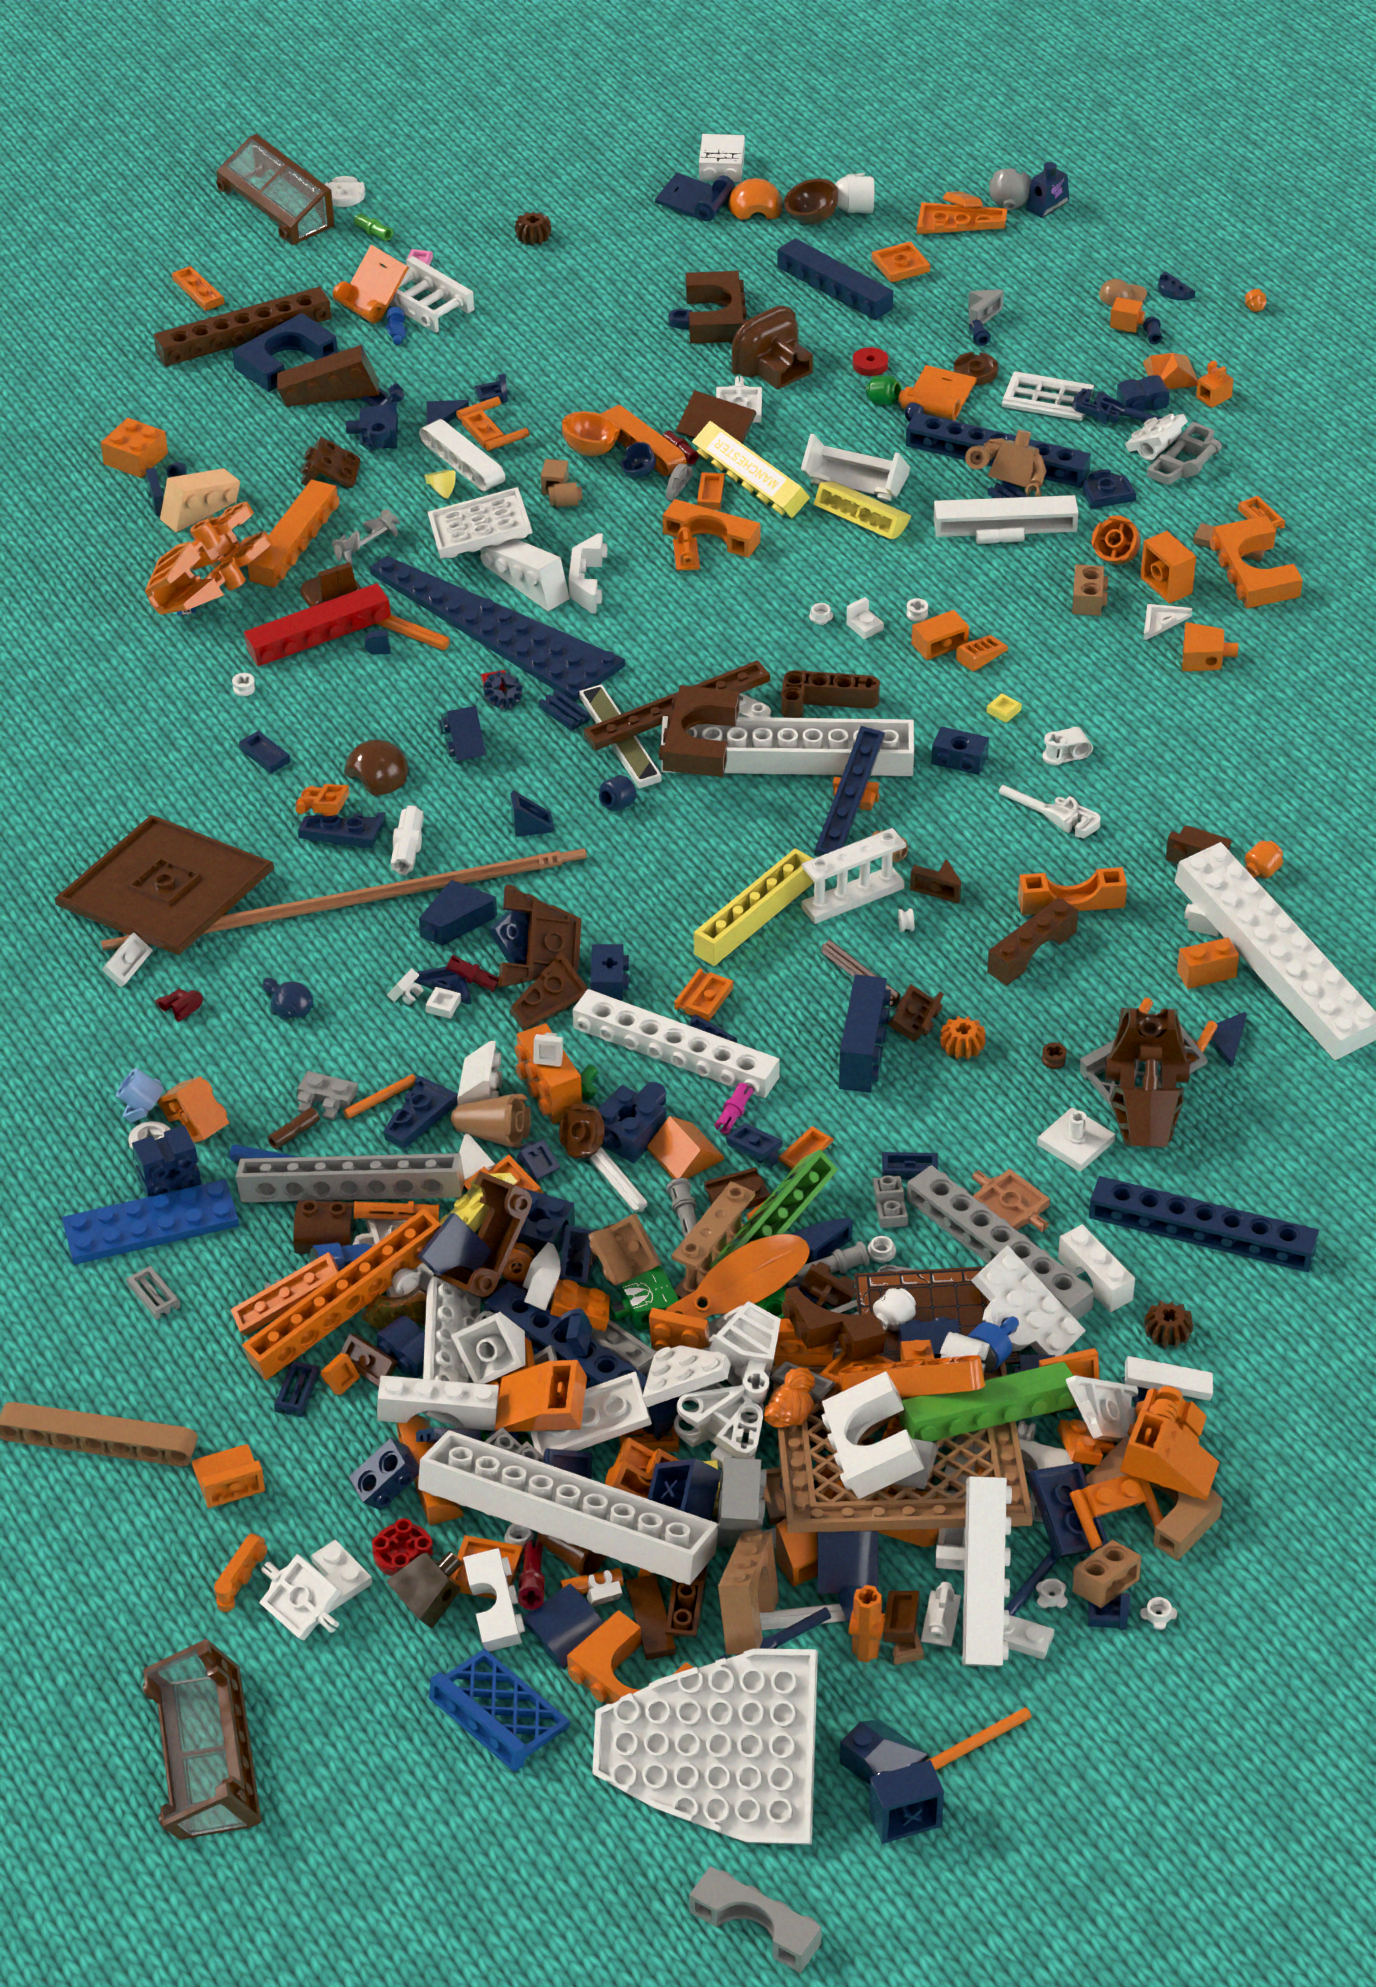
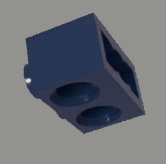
[349,1438,420,1511]

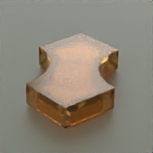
[361,1286,427,1331]

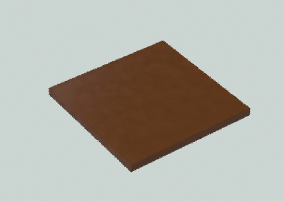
[55,815,274,955]

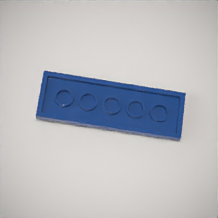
[62,1179,239,1265]

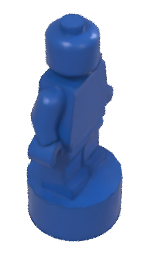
[386,307,407,345]

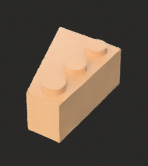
[160,468,240,532]

